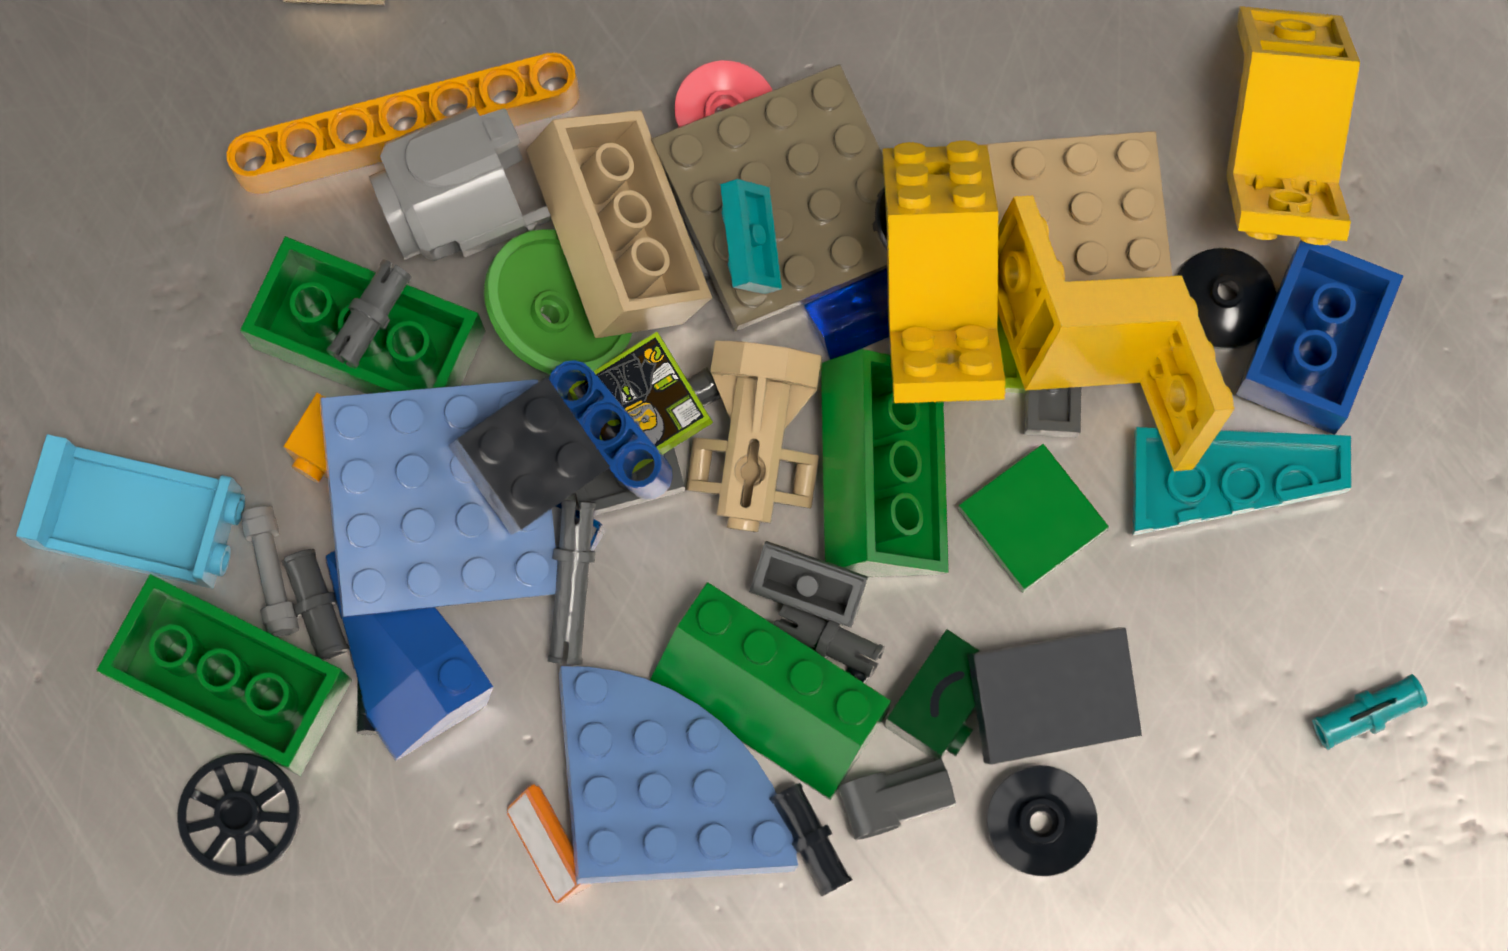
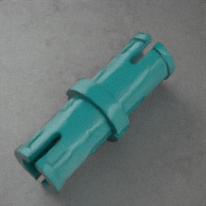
[1312,674,1428,750]

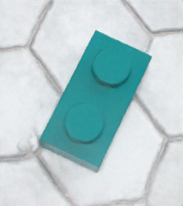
[720,179,782,294]

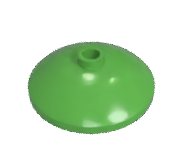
[484,229,632,374]

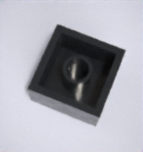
[448,377,610,535]

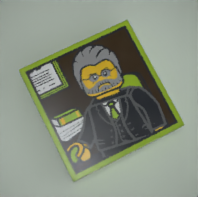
[569,332,714,473]

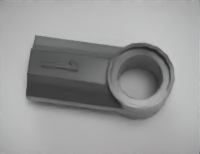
[838,759,956,840]

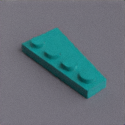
[1133,427,1352,536]

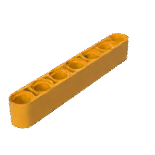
[226,52,580,194]

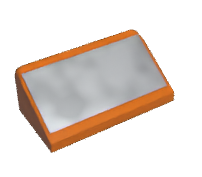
[507,784,591,903]

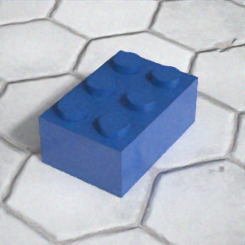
[1236,240,1403,435]

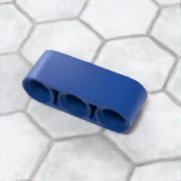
[549,360,673,500]

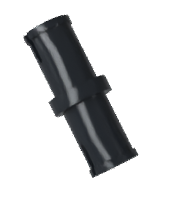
[770,782,853,897]

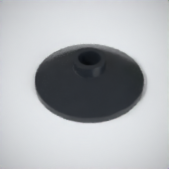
[1177,248,1276,350]
[987,766,1098,877]

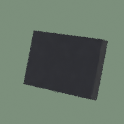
[968,627,1142,765]

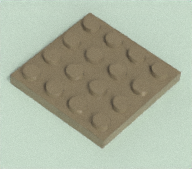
[651,64,887,332]

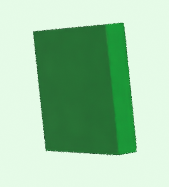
[958,443,1109,593]

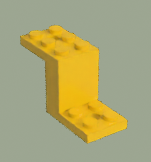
[1226,6,1360,245]
[883,140,1005,403]
[998,196,1235,471]

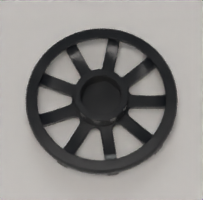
[177,753,301,877]

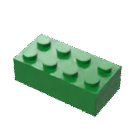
[240,236,486,394]
[96,574,352,776]

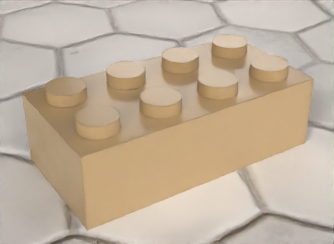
[526,110,712,339]

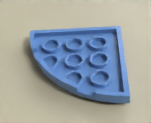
[559,666,799,884]

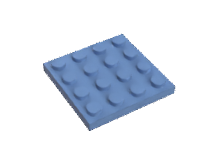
[320,379,558,617]

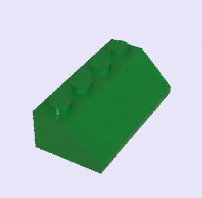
[821,349,949,577]
[650,582,891,801]

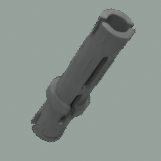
[547,499,596,665]

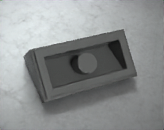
[749,541,868,628]

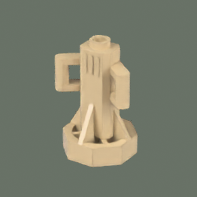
[685,341,822,532]

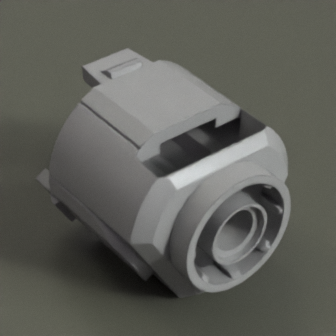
[369,106,551,261]

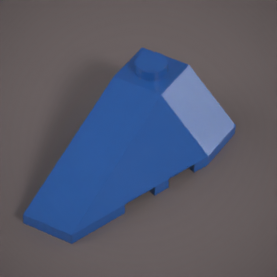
[325,550,493,761]

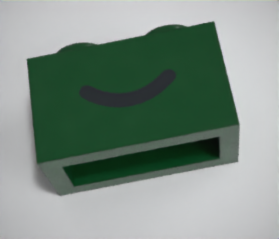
[885,629,981,761]

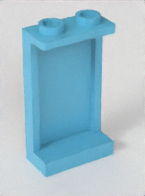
[16,434,245,589]

